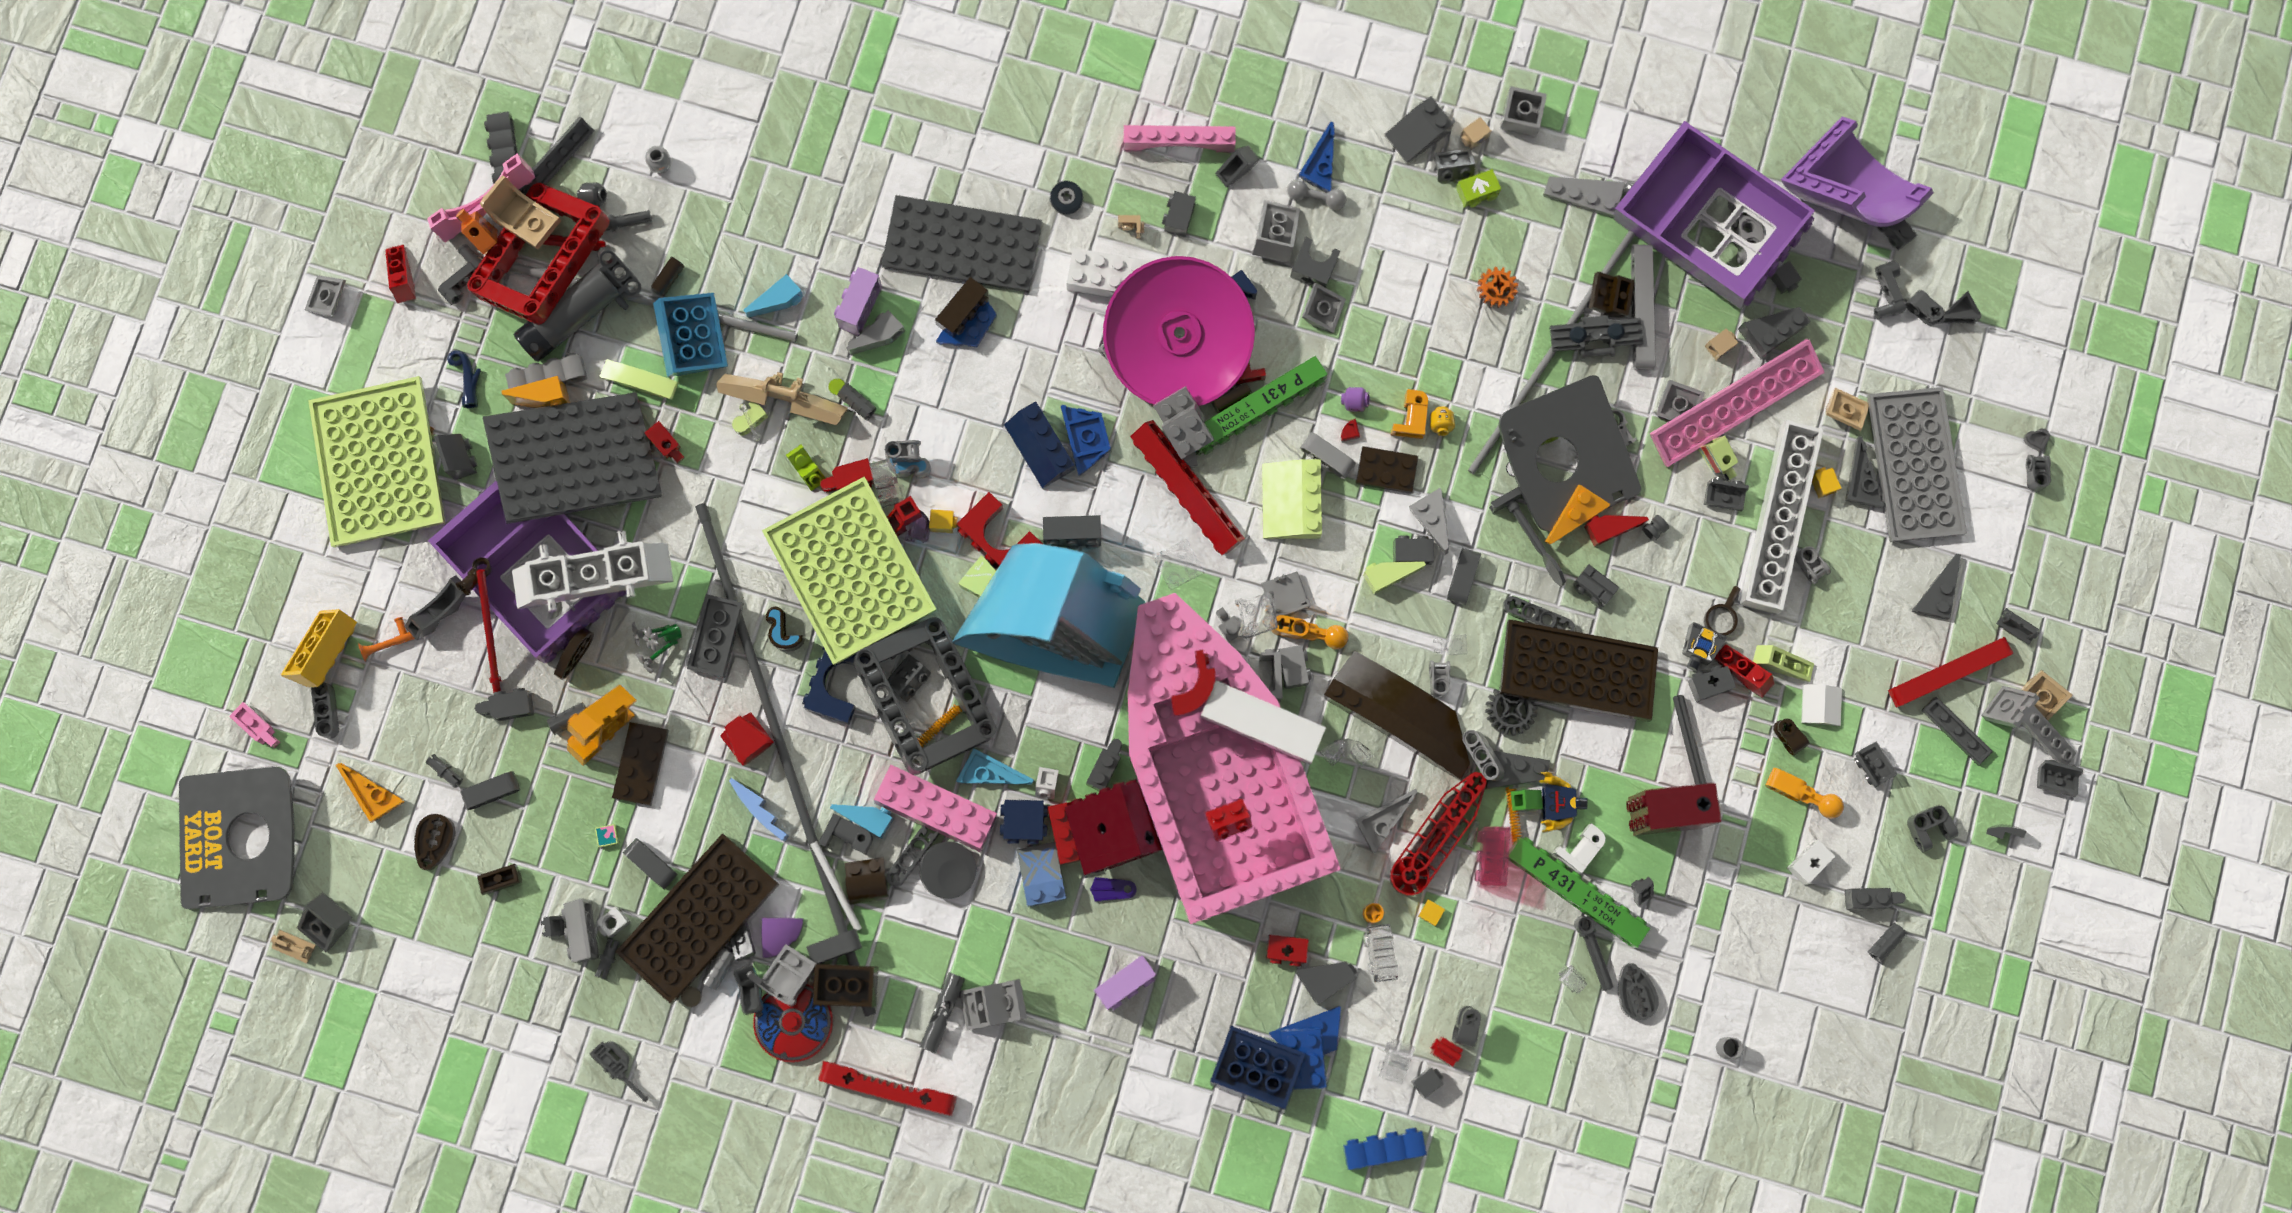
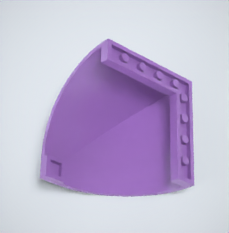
[1781,116,1934,227]

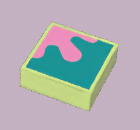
[595,824,619,848]

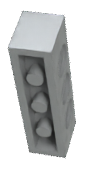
[1728,201,1764,266]

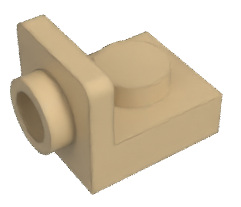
[1118,215,1144,238]

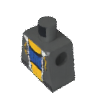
[1682,622,1727,671]

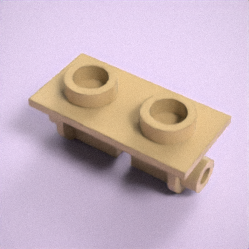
[270,930,316,963]

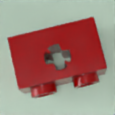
[1266,934,1309,967]

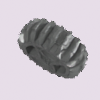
[1485,686,1538,736]

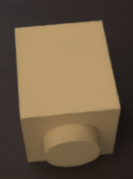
[1460,117,1492,150]
[1705,328,1738,361]

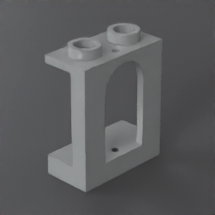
[1259,649,1282,703]

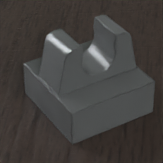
[541,916,565,937]

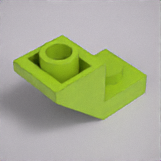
[786,444,826,491]

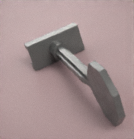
[1489,486,1566,587]

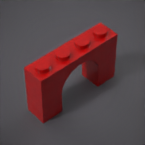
[957,492,1043,567]

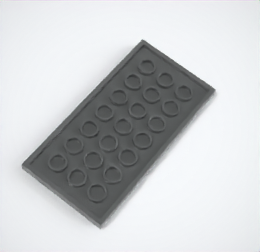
[881,195,1042,293]

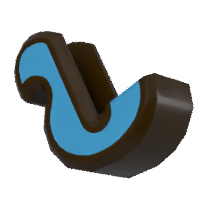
[766,606,805,651]

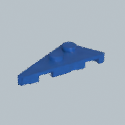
[1298,121,1334,193]

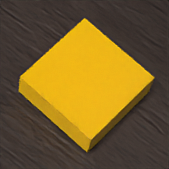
[1418,899,1445,926]

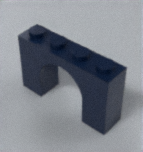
[802,646,869,725]

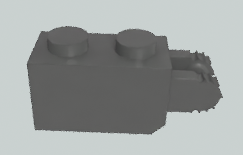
[475,688,534,721]

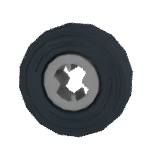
[1050,181,1083,214]

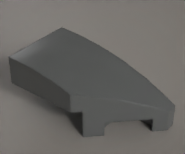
[1986,824,2026,839]

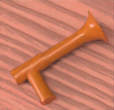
[359,617,415,662]

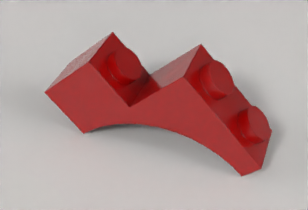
[887,496,922,537]

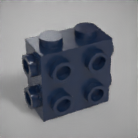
[1000,800,1048,845]

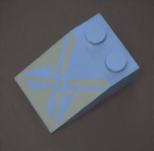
[1017,842,1066,907]

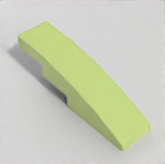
[600,360,679,400]

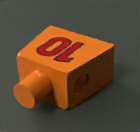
[456,209,498,254]

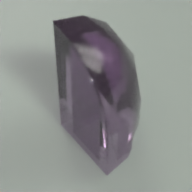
[905,510,930,543]

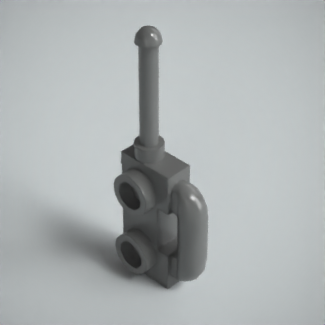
[590,1041,648,1102]

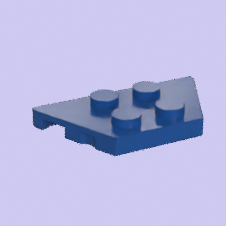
[936,302,997,347]
[1060,405,1111,476]
[1268,1006,1341,1055]

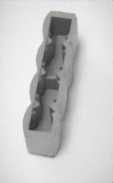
[505,353,587,389]

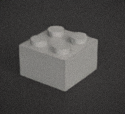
[1500,86,1547,136]

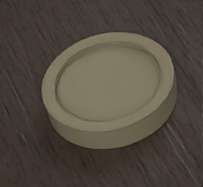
[681,987,702,1007]

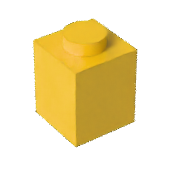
[1812,467,1841,499]
[929,509,958,533]

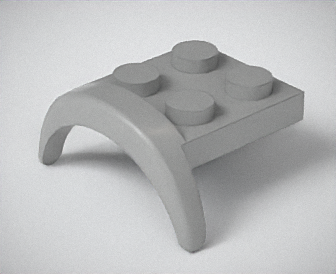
[747,944,816,1007]

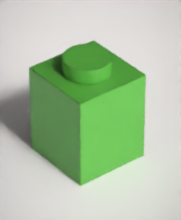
[1511,790,1543,811]

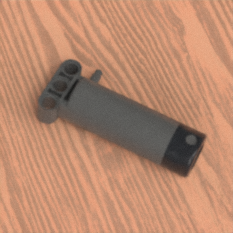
[513,246,641,362]

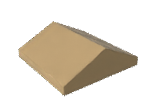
[1826,388,1869,431]
[2021,670,2073,721]

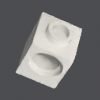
[597,906,631,938]

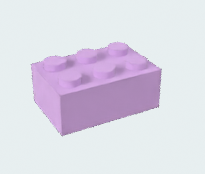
[834,267,882,336]
[1094,955,1156,1010]

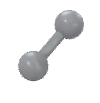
[1287,179,1346,210]

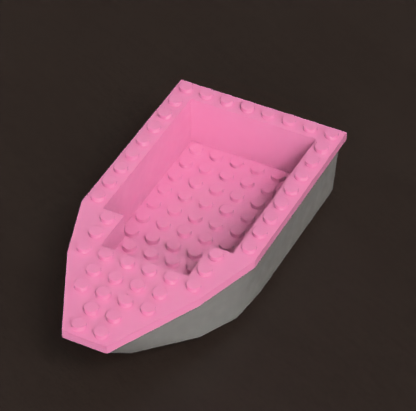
[1128,593,1341,924]

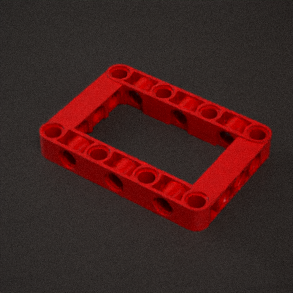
[467,183,610,325]

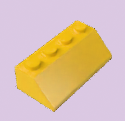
[281,609,357,687]

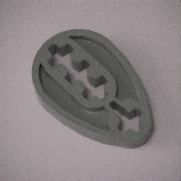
[1618,963,1659,1020]

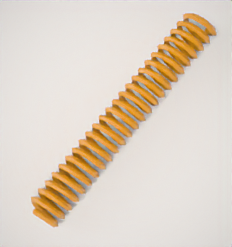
[917,704,962,747]
[1505,787,1522,845]

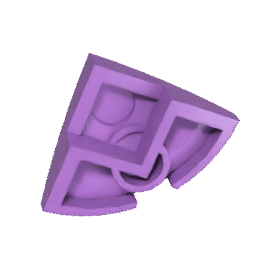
[762,918,803,958]

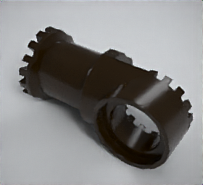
[456,557,492,596]

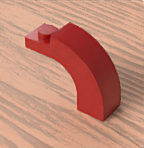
[1170,649,1215,716]

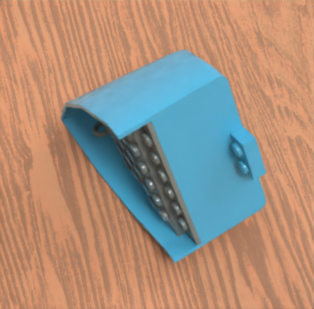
[952,543,1145,688]

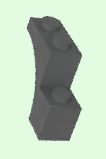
[405,575,465,640]

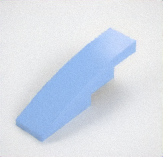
[729,778,789,842]

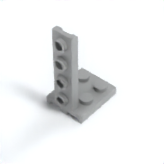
[1981,686,2076,765]

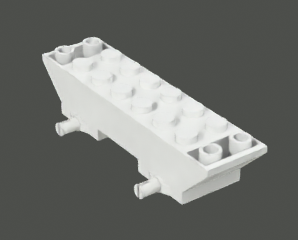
[512,531,674,612]

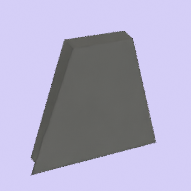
[1938,291,1981,323]

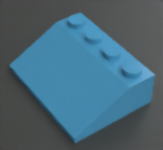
[653,293,728,377]

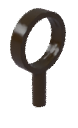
[1704,586,1741,636]

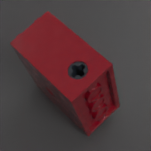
[1065,779,1163,875]
[1626,783,1721,836]

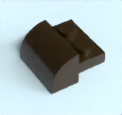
[1589,271,1635,318]
[845,857,889,905]

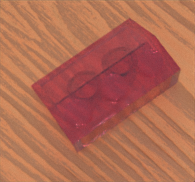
[1474,826,1511,888]

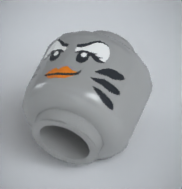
[645,146,671,173]

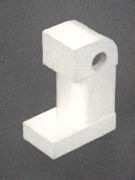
[1552,823,1605,874]

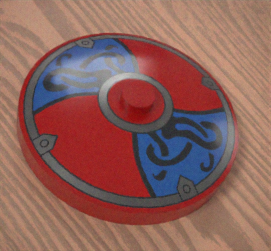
[753,984,833,1062]

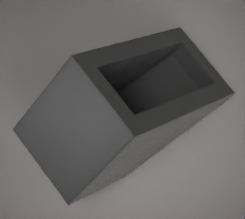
[1215,146,1260,187]

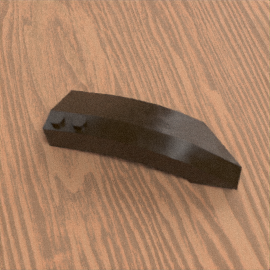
[1324,651,1470,780]

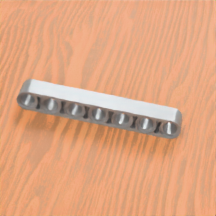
[1631,245,1655,370]

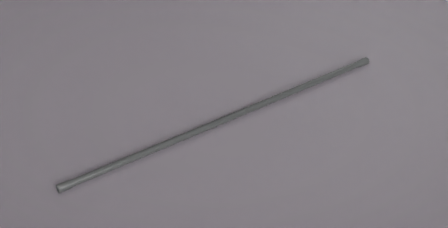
[695,503,876,1017]

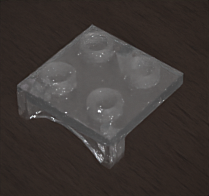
[1153,538,1204,590]
[1235,591,1278,639]

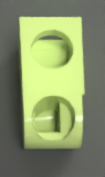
[732,402,768,436]

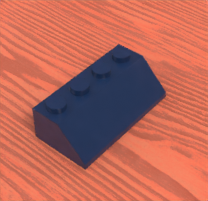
[1004,401,1075,489]

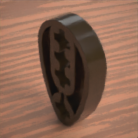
[554,628,594,680]
[414,814,456,871]

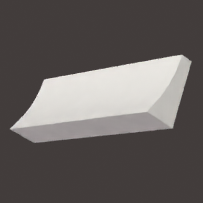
[1200,681,1326,764]

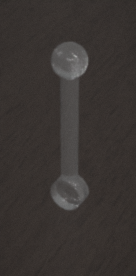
[739,404,760,441]

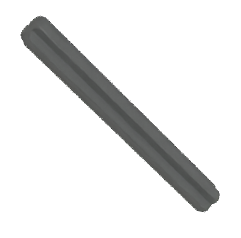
[1673,695,1707,785]

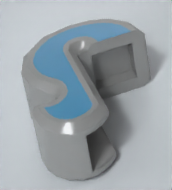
[886,448,931,479]

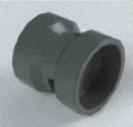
[1642,515,1669,541]

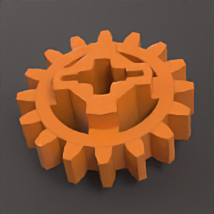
[1477,266,1518,308]

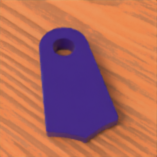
[1090,877,1137,902]

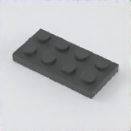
[687,594,744,678]

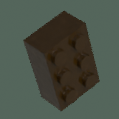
[813,964,878,1007]

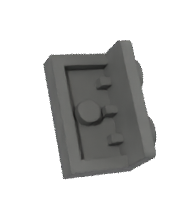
[1704,477,1749,511]
[1854,741,1897,788]
[2037,760,2083,797]

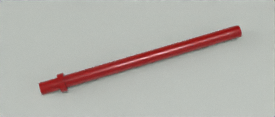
[476,570,501,693]

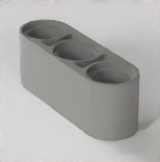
[1300,432,1356,479]
[1463,730,1505,781]

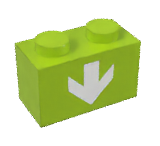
[1456,169,1501,208]

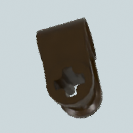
[1773,719,1810,756]

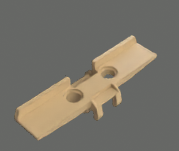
[716,372,848,425]

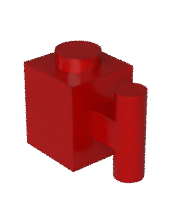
[1430,1037,1463,1067]

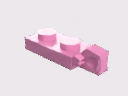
[229,702,281,748]

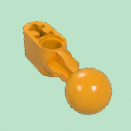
[1270,615,1349,649]
[1765,768,1844,819]

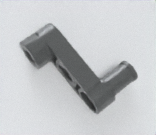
[438,244,482,305]
[1874,260,1906,320]

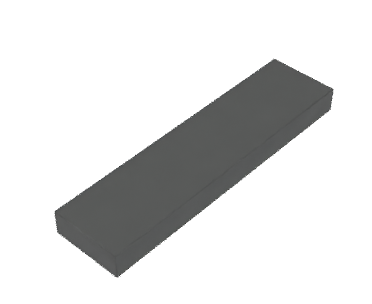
[1921,697,1993,765]

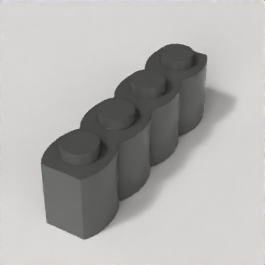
[484,111,517,184]

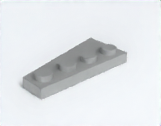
[1543,176,1625,218]

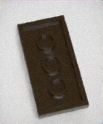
[612,722,669,806]

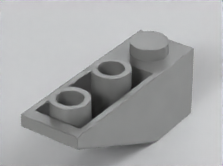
[846,310,905,355]

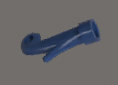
[447,350,481,408]

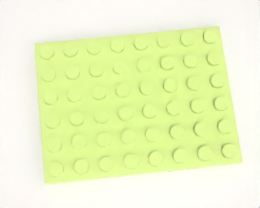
[308,376,446,548]
[762,477,937,665]

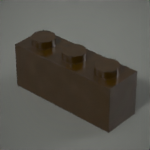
[935,277,989,338]

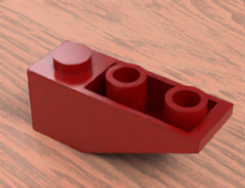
[385,244,416,304]
[1714,644,1774,698]

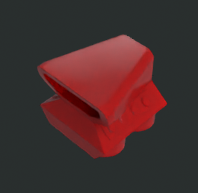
[720,712,774,766]

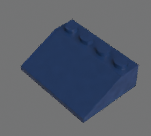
[1210,1026,1306,1114]

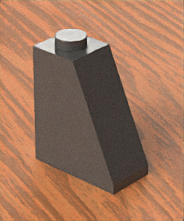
[1295,962,1357,1005]

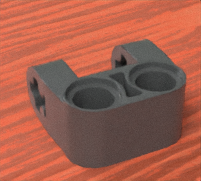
[1907,805,1958,852]
[1452,1006,1481,1048]

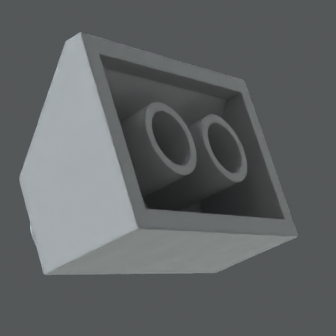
[561,898,599,963]

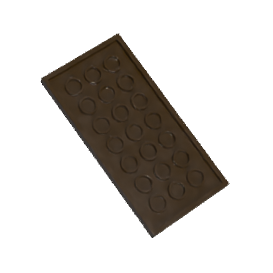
[1499,619,1658,722]
[615,833,780,1005]

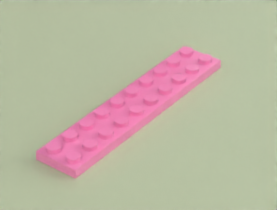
[1649,339,1825,467]

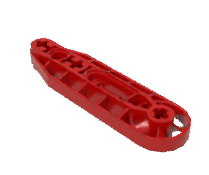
[1390,772,1487,896]

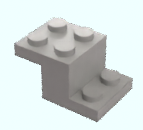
[1153,386,1214,459]
[960,979,1027,1030]

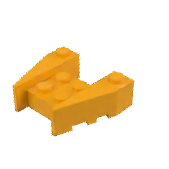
[567,685,637,766]

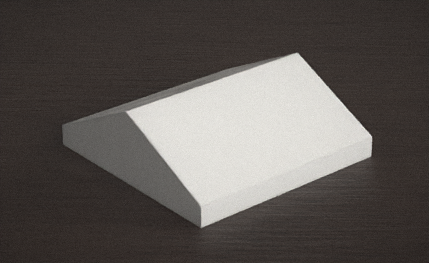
[1801,685,1842,726]

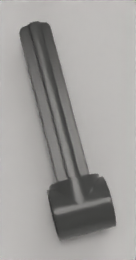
[1574,916,1613,991]

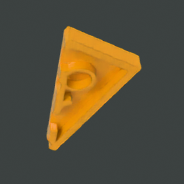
[1545,485,1610,544]
[336,763,404,823]

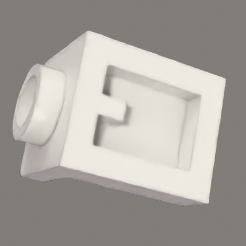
[1035,767,1059,800]

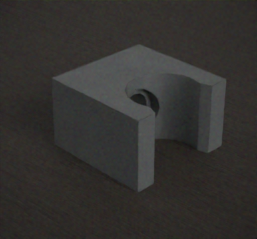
[1290,237,1340,288]

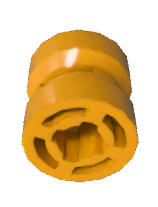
[1362,903,1384,923]

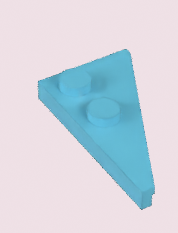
[956,748,1034,785]

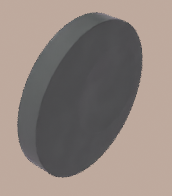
[919,842,976,899]

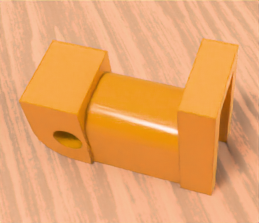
[1391,389,1428,439]

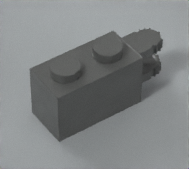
[1086,738,1122,791]
[1845,888,1906,909]

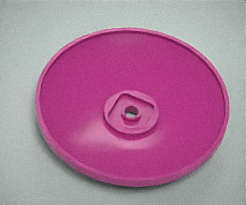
[1103,256,1255,406]

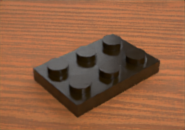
[1356,446,1418,494]

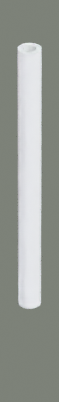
[810,841,862,931]

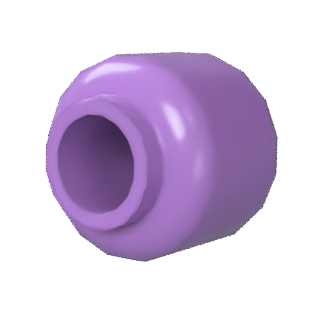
[1341,387,1370,412]

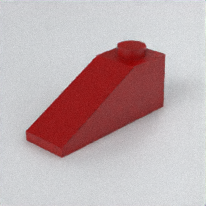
[1584,515,1649,547]

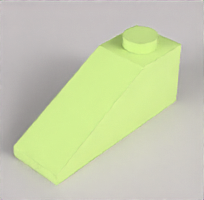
[1363,562,1426,594]
[1753,645,1814,682]

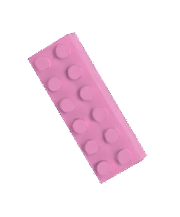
[874,765,997,852]

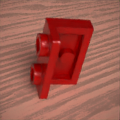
[1205,799,1253,841]

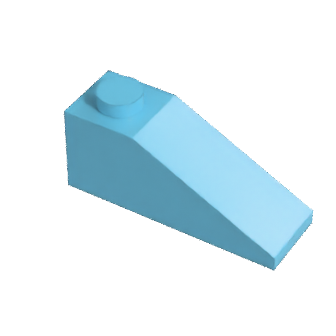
[743,274,803,318]
[830,804,894,839]

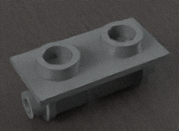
[1996,608,2039,645]

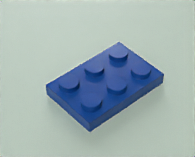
[1281,1028,1327,1089]

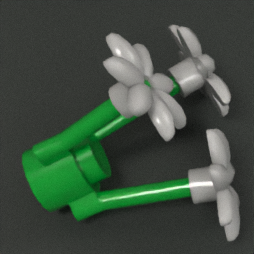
[632,622,682,674]

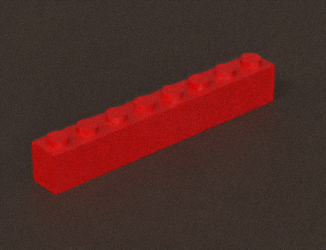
[1130,420,1245,555]

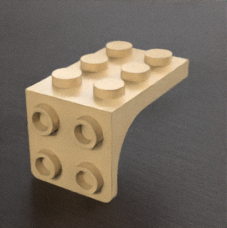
[480,176,561,250]

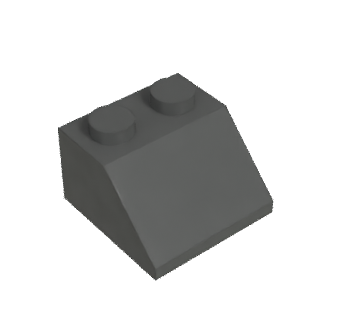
[434,434,478,480]
[297,893,352,953]

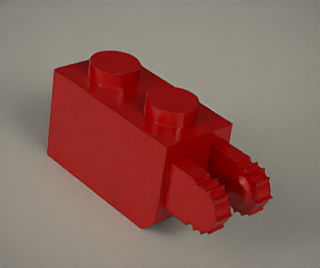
[820,458,876,493]

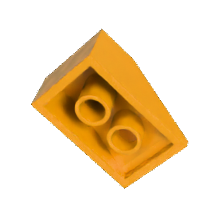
[501,376,570,408]

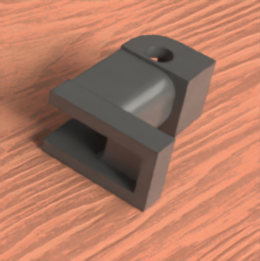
[818,813,873,855]

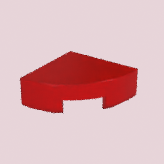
[1341,419,1360,442]

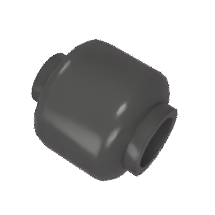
[577,182,607,207]

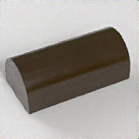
[651,257,685,297]
[1211,383,1252,414]
[477,863,522,895]

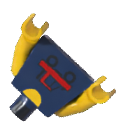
[1539,772,1588,833]

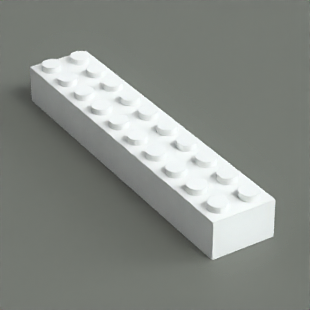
[1740,420,1824,614]

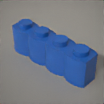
[1343,1127,1427,1170]

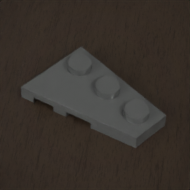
[1486,751,1550,789]

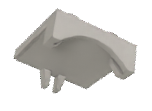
[1261,571,1311,619]

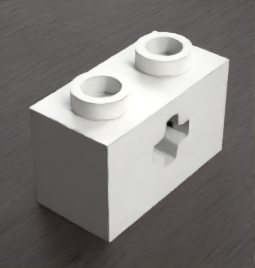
[1787,840,1835,885]

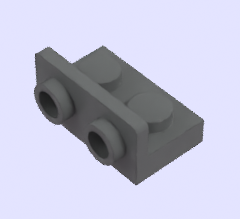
[1434,149,1475,182]
[1877,220,1917,250]
[887,654,931,702]

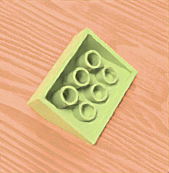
[1262,459,1322,539]

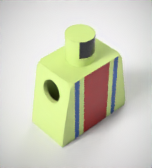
[1698,436,1738,481]

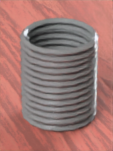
[1716,1037,1743,1059]

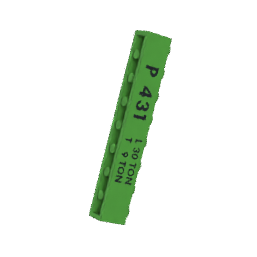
[1196,356,1327,456]
[1505,837,1650,948]

